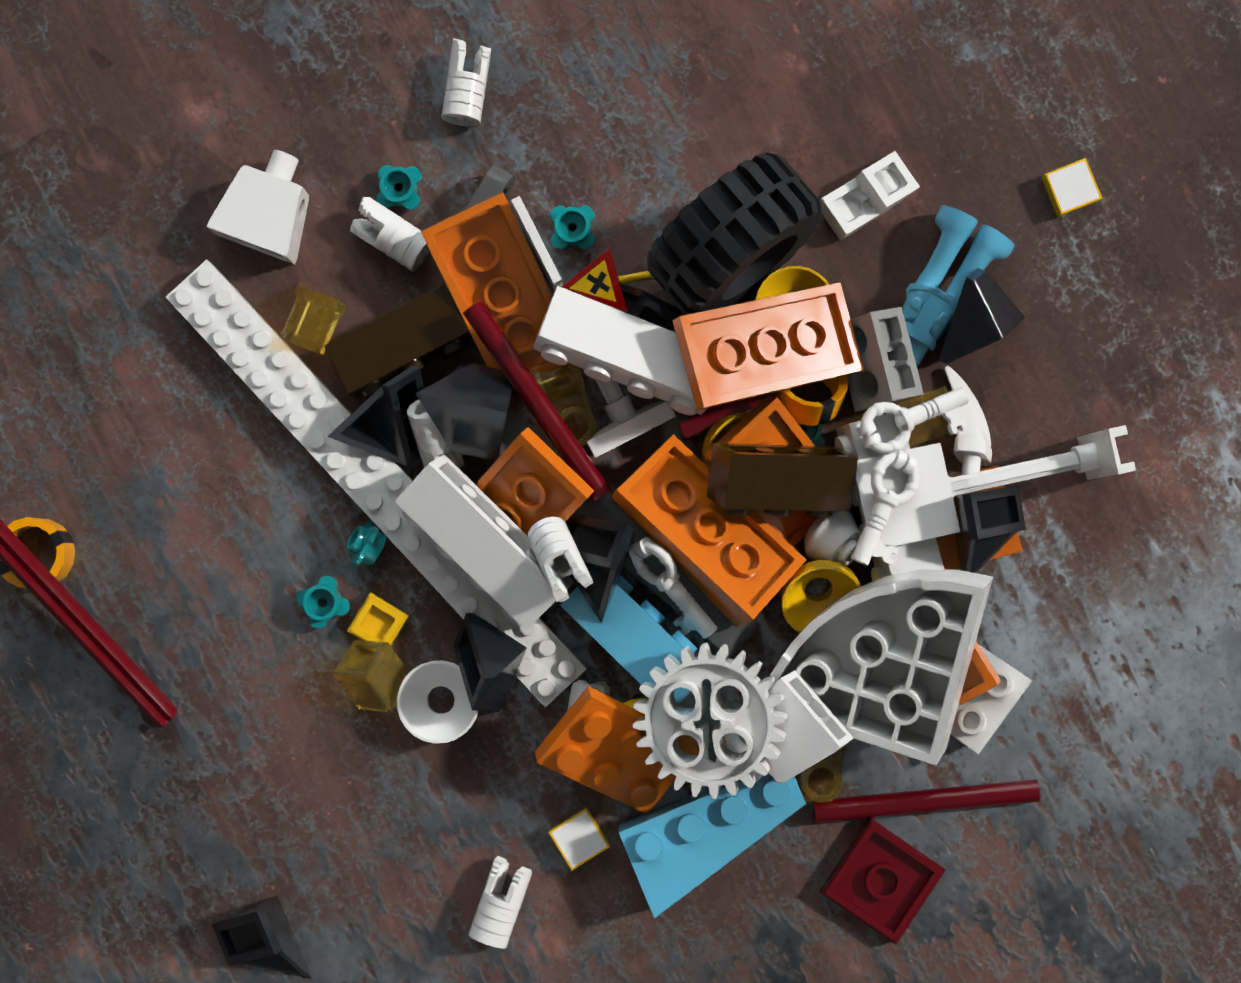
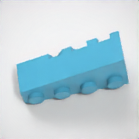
[619,772,806,918]

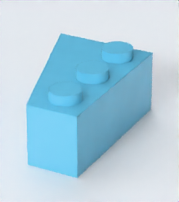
[560,575,698,705]

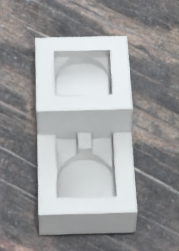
[820,151,920,241]

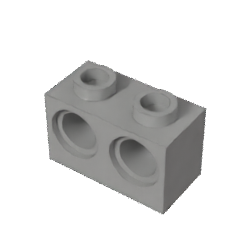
[847,307,924,412]

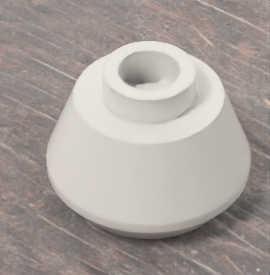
[804,511,861,566]

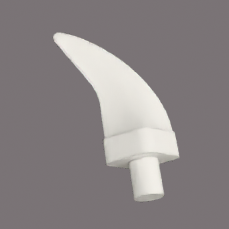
[945,365,992,475]

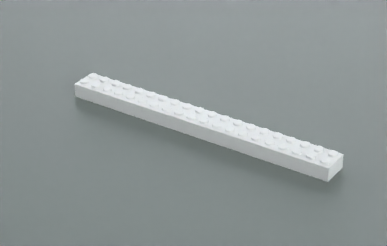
[166,259,587,707]

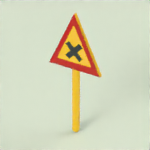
[562,248,654,312]

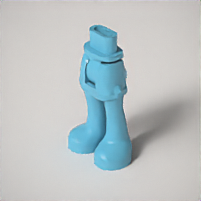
[902,205,1015,366]

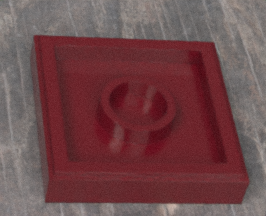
[819,818,946,945]

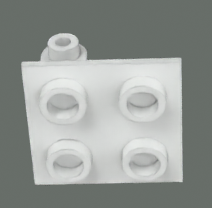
[951,644,1032,754]

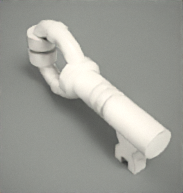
[856,387,969,454]
[851,449,920,566]
[629,537,718,639]

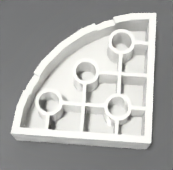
[768,570,993,765]

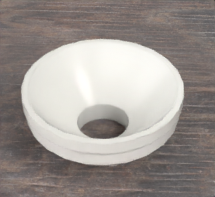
[397,660,479,743]

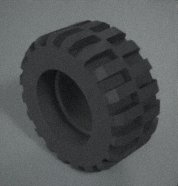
[647,152,824,315]

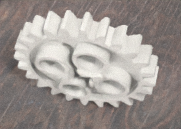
[633,643,788,799]

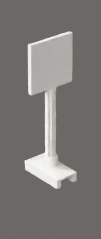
[511,196,676,458]
[855,425,1136,547]

